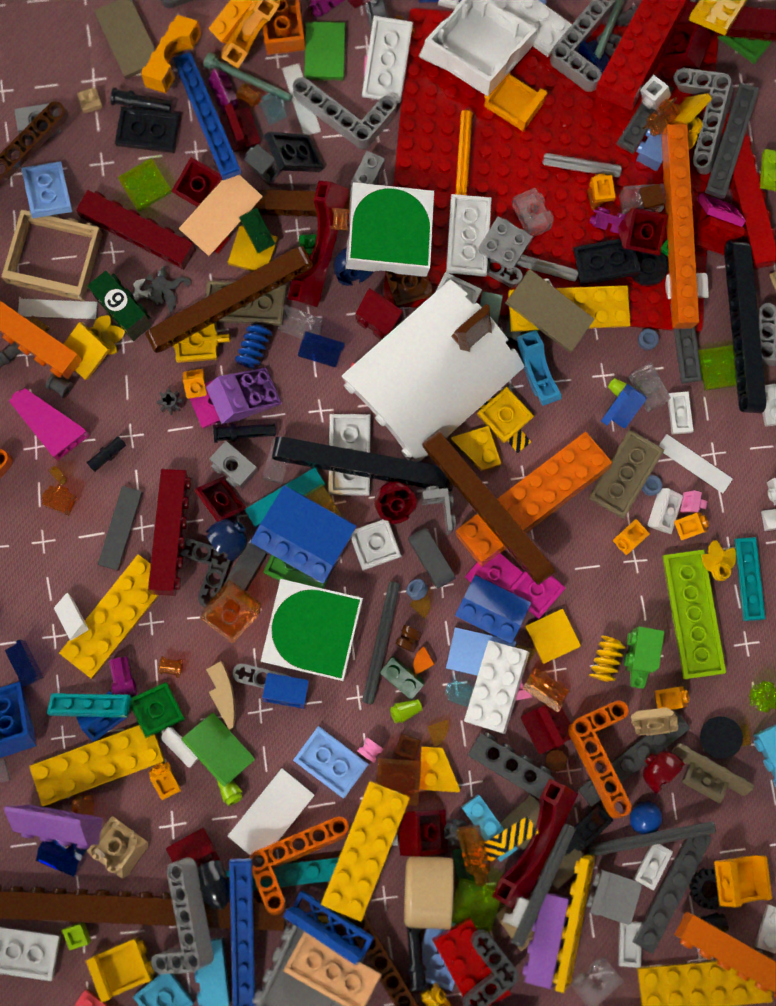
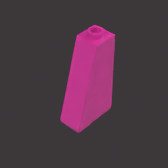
[9,388,90,461]

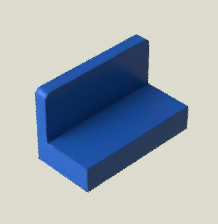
[601,384,647,429]
[262,673,309,709]
[76,691,126,742]

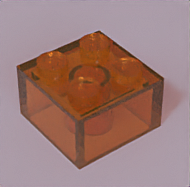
[200,579,262,643]
[376,758,421,805]

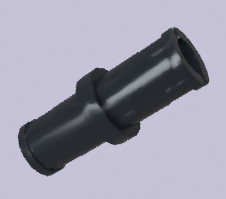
[86,436,127,472]

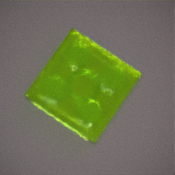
[117,158,172,212]
[698,345,737,391]
[451,878,500,932]

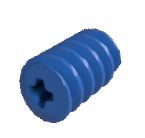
[235,324,272,369]

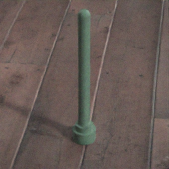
[594,0,627,61]
[203,52,292,101]

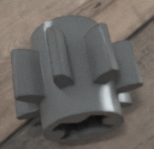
[157,388,183,415]
[444,819,470,847]

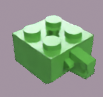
[623,627,664,689]

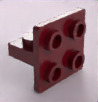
[219,103,261,152]
[520,699,571,754]
[166,828,221,868]

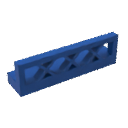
[283,890,374,966]

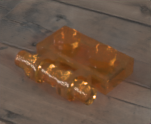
[522,667,570,713]

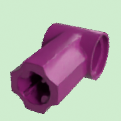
[109,656,138,697]

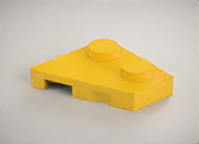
[451,426,501,471]
[419,747,460,793]

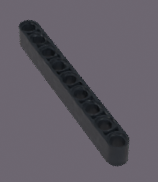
[724,240,766,414]
[272,437,453,492]

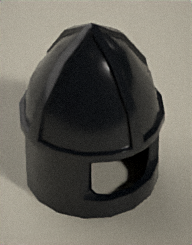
[197,860,230,910]

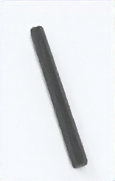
[362,581,400,704]
[588,821,716,856]
[512,824,575,947]

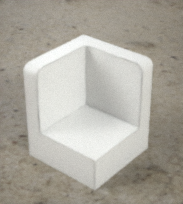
[502,898,529,928]

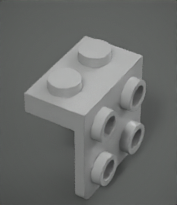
[478,217,533,270]
[421,486,456,535]
[586,869,642,925]

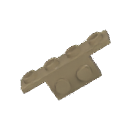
[671,743,754,803]

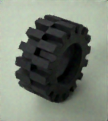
[689,868,724,910]

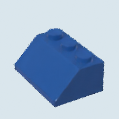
[455,574,531,644]

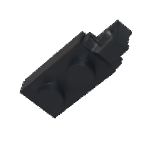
[565,804,614,856]

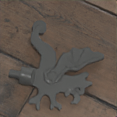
[145,266,191,313]

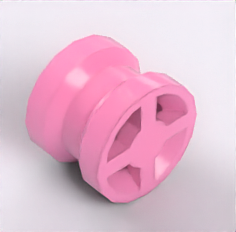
[358,737,384,763]

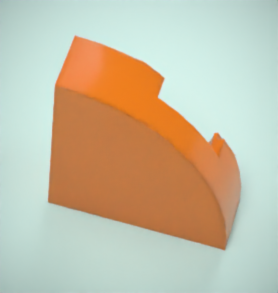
[413,647,434,675]

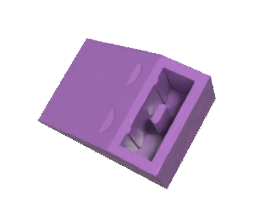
[206,368,282,424]

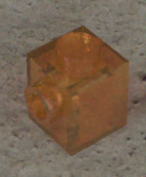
[41,484,77,516]

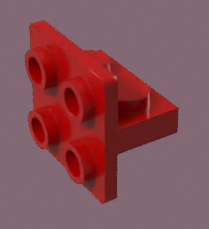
[694,208,745,255]

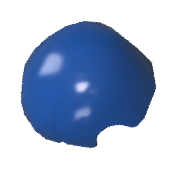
[630,801,662,835]

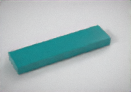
[244,468,326,528]
[734,537,766,621]
[47,693,132,718]

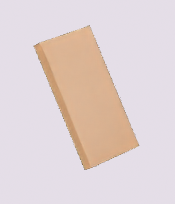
[179,175,263,256]
[283,931,382,1006]

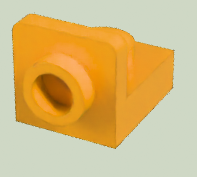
[589,174,616,203]
[183,368,207,399]
[674,512,709,540]
[613,519,650,555]
[655,686,689,710]
[149,762,181,800]

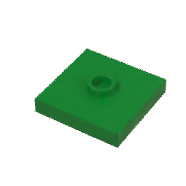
[130,682,185,739]

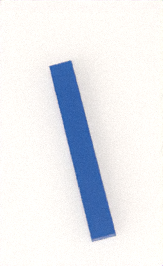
[173,52,242,181]
[229,859,255,1006]

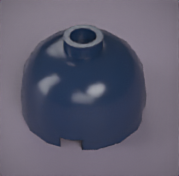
[333,247,374,286]
[206,519,247,561]

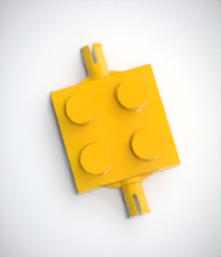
[173,322,230,363]

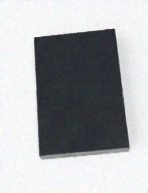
[115,107,180,153]
[264,131,324,172]
[573,238,641,286]

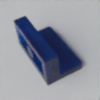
[577,39,610,75]
[297,331,345,367]
[5,639,44,688]
[36,839,88,877]

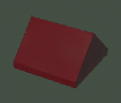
[171,157,223,207]
[617,208,668,256]
[194,476,246,521]

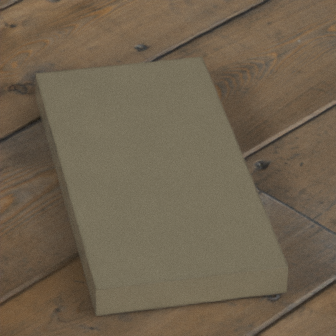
[94,0,155,79]
[505,269,594,353]
[205,281,287,326]
[588,429,664,519]
[500,795,585,890]

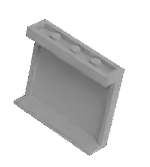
[253,924,364,1006]

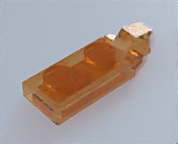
[457,825,490,887]

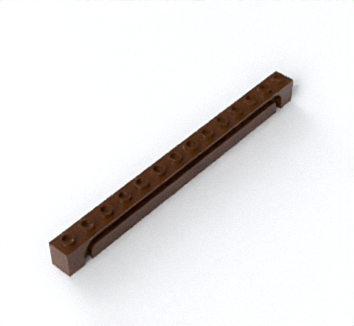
[0,885,287,931]

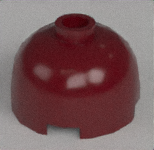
[374,481,417,524]
[643,751,686,794]

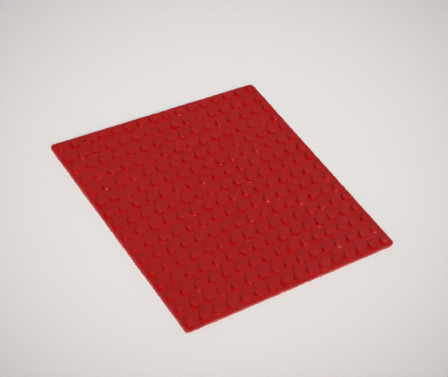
[383,8,718,333]

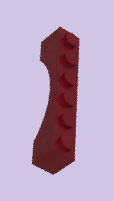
[287,180,349,307]
[491,778,578,909]

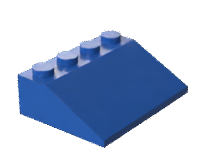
[251,485,357,584]
[0,681,37,758]

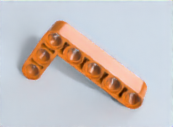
[568,700,631,819]
[249,817,349,915]

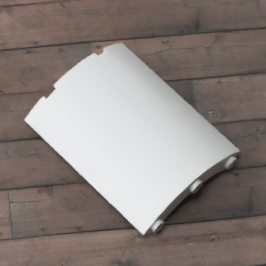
[342,279,525,462]

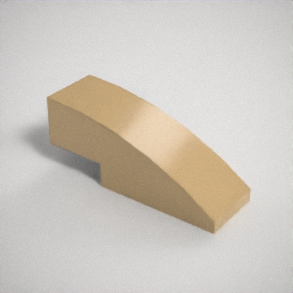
[206,661,236,730]

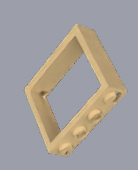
[1,210,103,301]

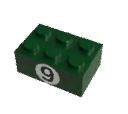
[87,270,152,342]

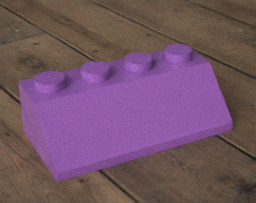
[4,804,103,849]
[523,893,573,989]

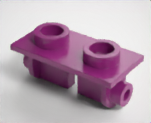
[307,0,345,18]
[209,68,239,114]
[589,207,626,234]

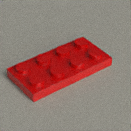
[432,917,511,1006]

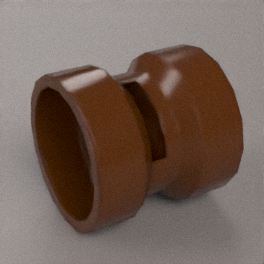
[395,625,422,653]

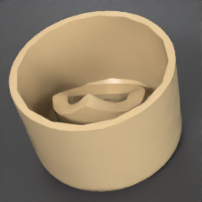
[404,856,453,930]

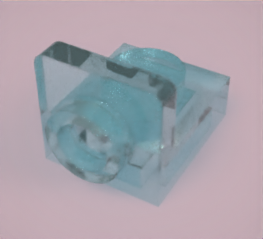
[258,93,287,125]
[444,679,474,707]

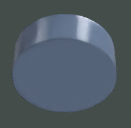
[638,329,659,350]
[641,475,662,496]
[406,579,428,600]

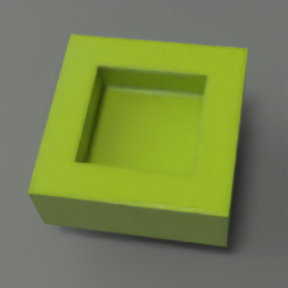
[62,922,92,950]

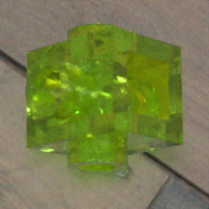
[749,681,776,713]

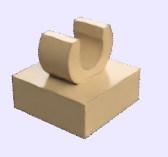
[77,87,103,114]

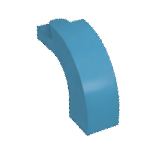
[517,330,561,406]

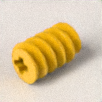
[589,635,626,682]

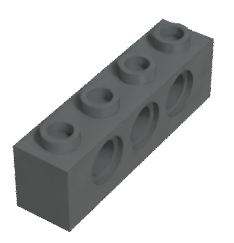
[467,732,554,800]

